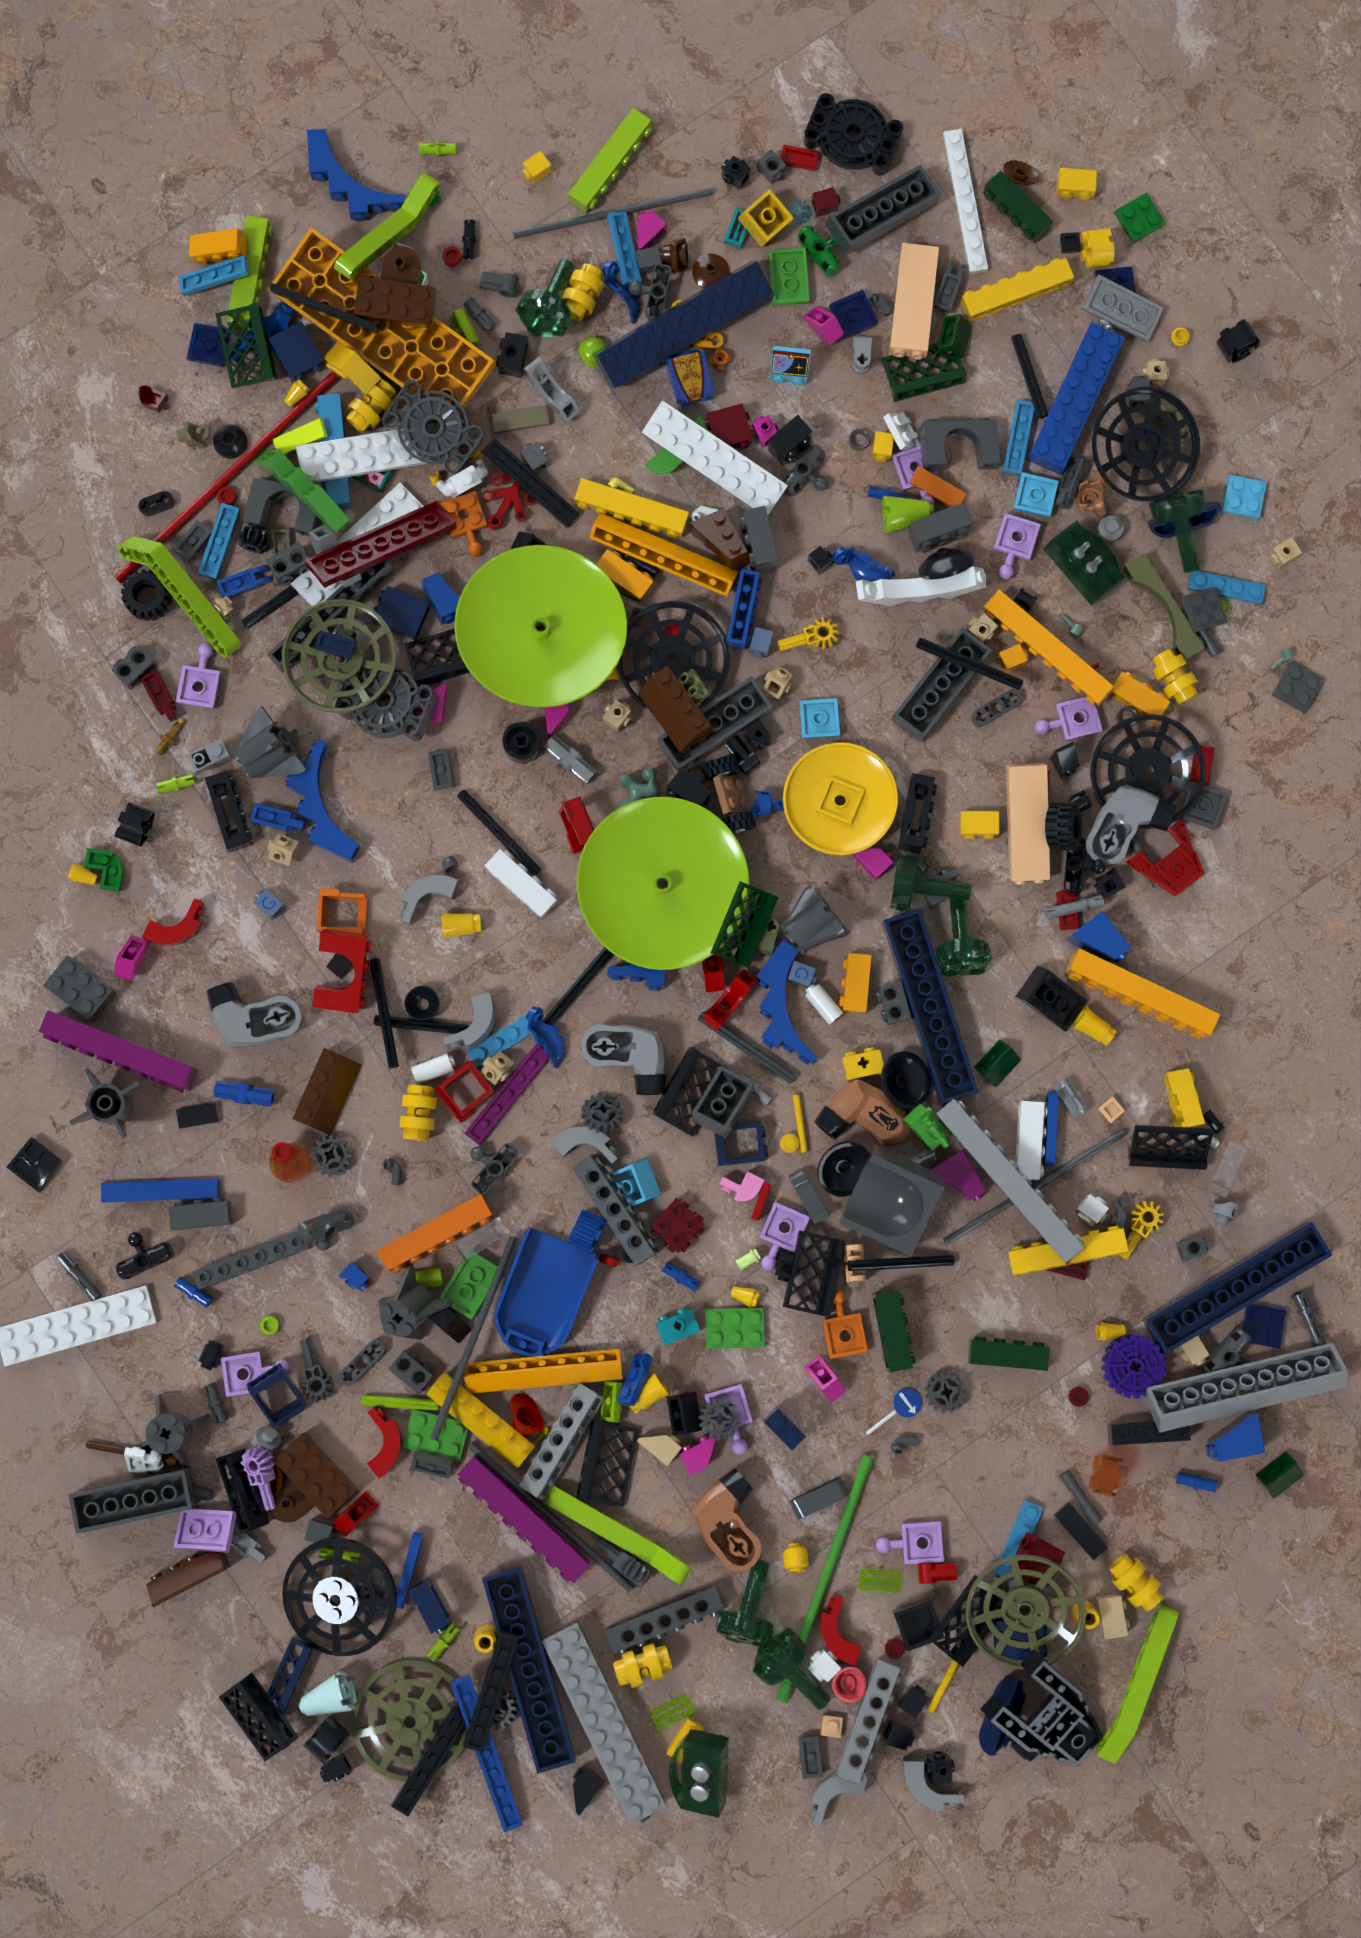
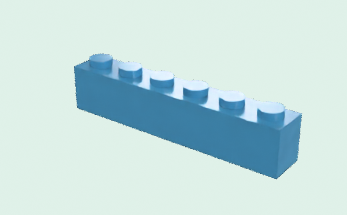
[315,393,352,509]

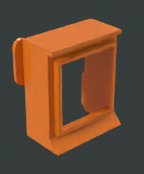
[317,888,368,935]

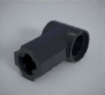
[725,735,761,775]

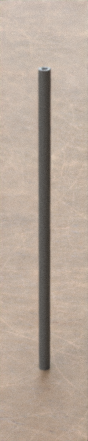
[513,188,713,239]
[943,1129,1127,1245]
[430,1236,517,1441]
[468,1442,634,1592]

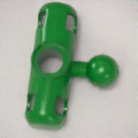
[798,225,841,277]

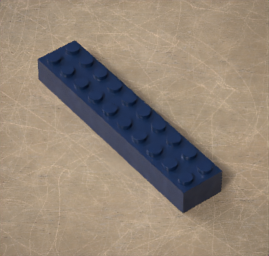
[592,261,774,388]
[882,909,979,1105]
[1142,1222,1332,1354]
[482,1565,576,1774]

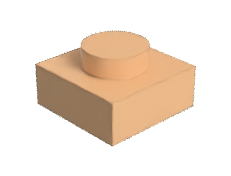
[1097,1096,1125,1124]
[820,1714,843,1738]

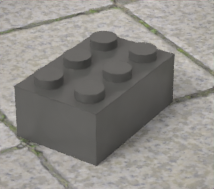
[908,503,972,553]
[739,506,778,573]
[43,955,117,1023]
[692,1066,755,1139]

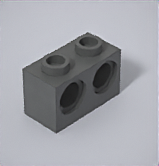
[266,542,309,584]
[112,644,158,690]
[876,981,911,1026]
[388,1350,434,1394]

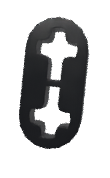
[138,491,174,517]

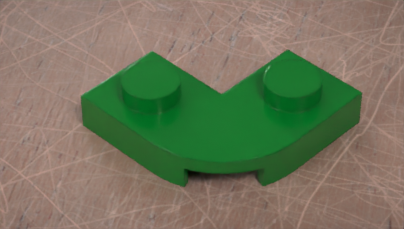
[84,848,124,892]

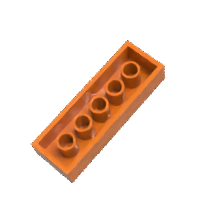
[377,1194,494,1273]

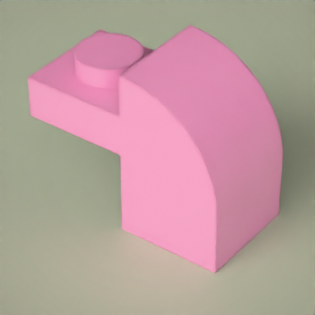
[719,1172,764,1202]

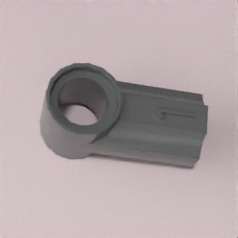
[480,271,519,298]

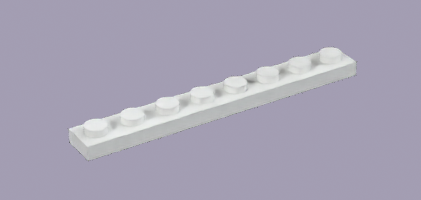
[943,129,988,274]

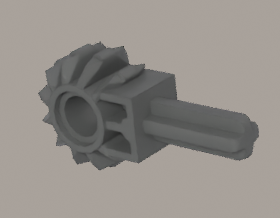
[300,1338,334,1403]
[593,1537,652,1586]

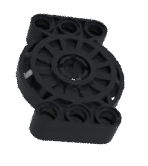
[803,93,903,176]

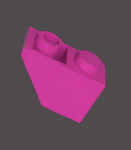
[679,1434,716,1475]

